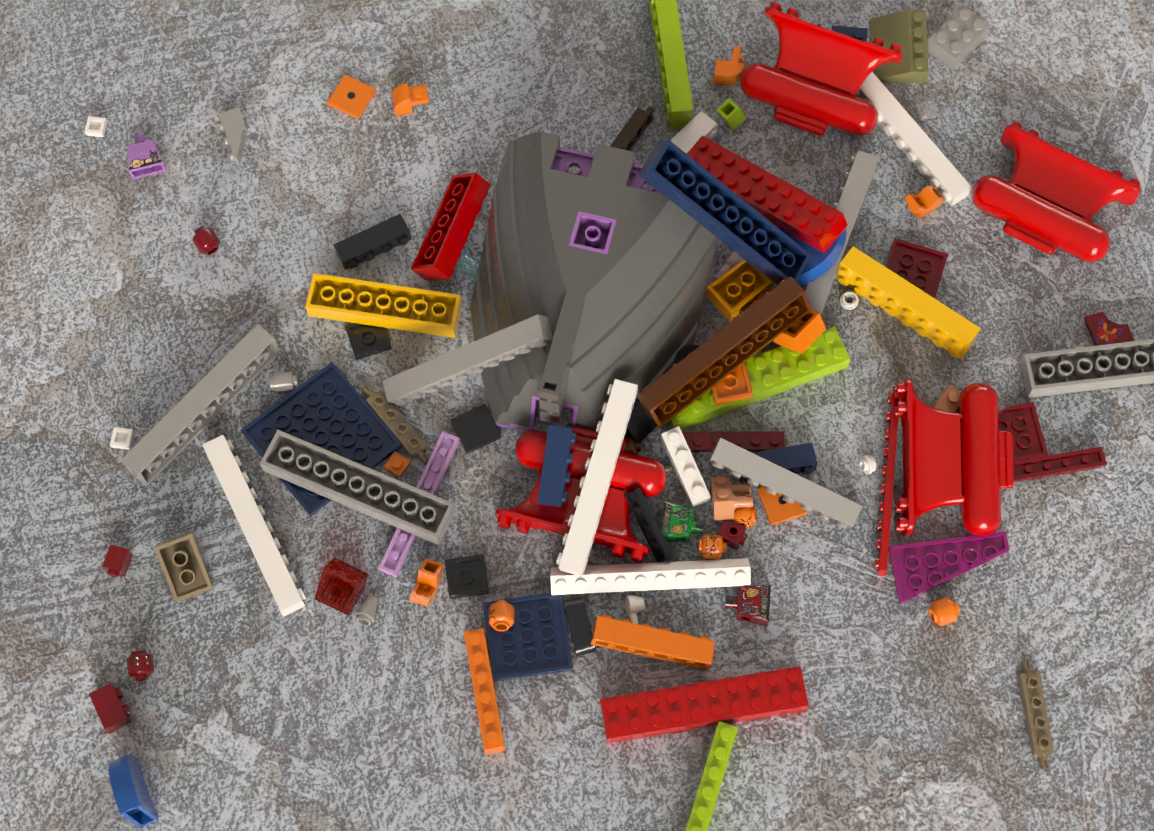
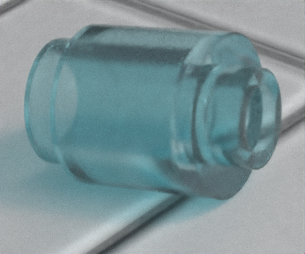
[455,252,480,278]

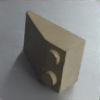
[154,530,213,602]

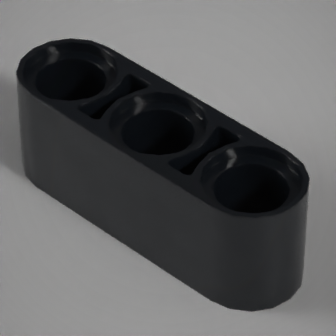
[563,597,596,656]

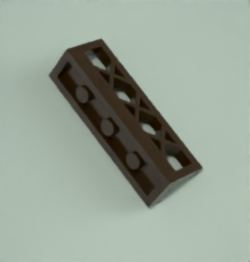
[610,106,654,151]

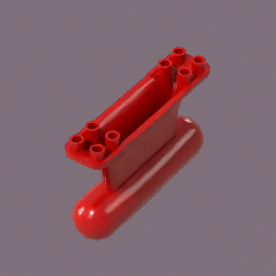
[740,2,903,136]
[971,121,1141,263]
[894,379,1014,536]
[495,426,667,563]

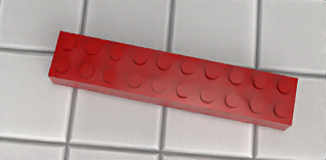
[687,136,848,253]
[600,666,809,744]

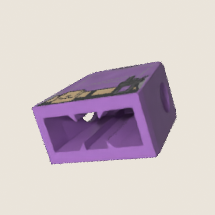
[127,134,166,179]

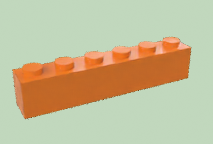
[590,615,715,670]
[464,628,505,755]

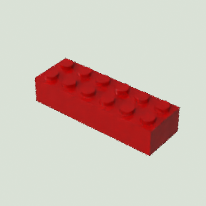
[411,172,491,281]

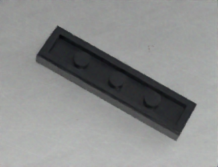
[624,487,674,562]

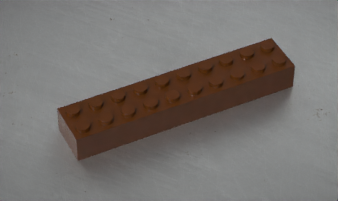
[637,276,812,428]

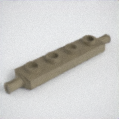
[362,385,429,465]
[1018,660,1054,770]

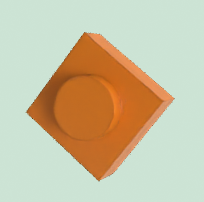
[384,451,411,479]

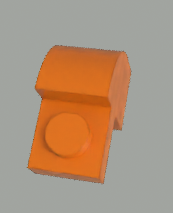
[713,46,745,86]
[392,83,430,116]
[904,185,946,219]
[409,558,444,606]

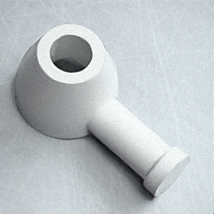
[715,251,743,279]
[625,595,645,625]

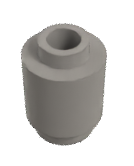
[269,371,298,392]

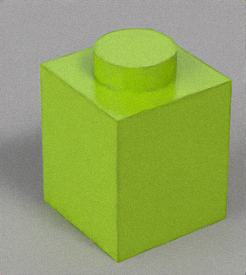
[716,98,747,131]

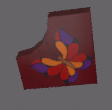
[1084,312,1134,346]

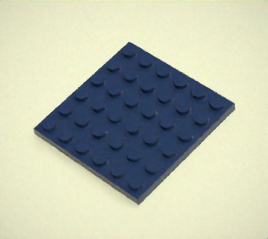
[240,362,402,517]

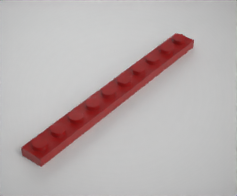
[875,386,900,576]

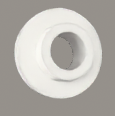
[840,291,859,310]
[859,455,876,475]

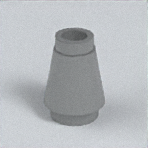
[355,595,378,626]

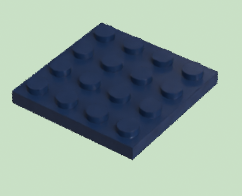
[483,593,573,682]

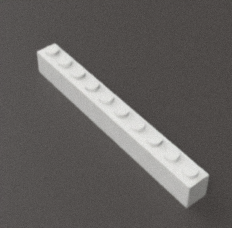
[856,72,971,206]
[556,379,638,577]
[202,435,306,616]
[550,558,751,595]

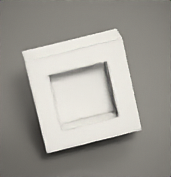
[84,116,108,137]
[110,427,134,450]

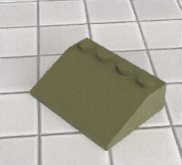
[870,10,929,83]

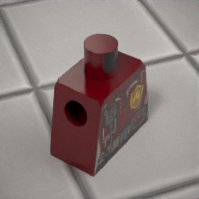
[725,584,771,626]

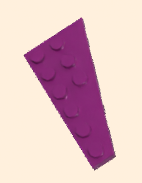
[889,531,1010,605]

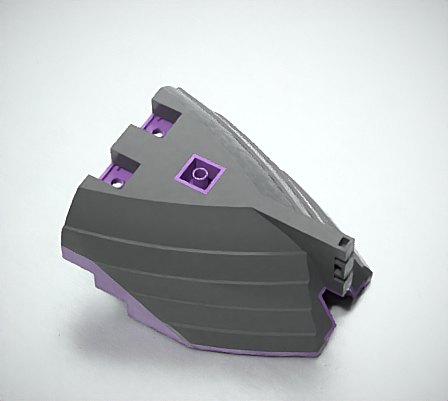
[470,132,718,434]

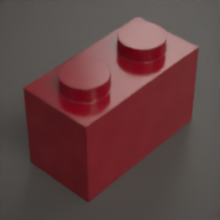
[89,683,132,733]

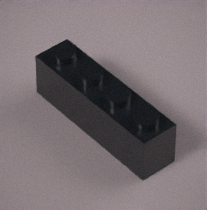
[333,214,411,270]

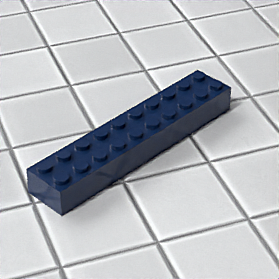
[638,139,811,286]

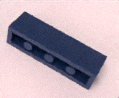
[537,425,577,507]
[739,442,817,483]

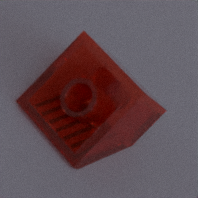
[314,557,369,616]

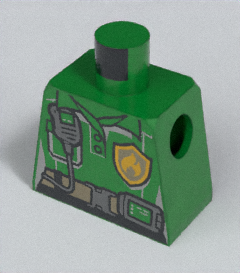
[660,501,704,542]

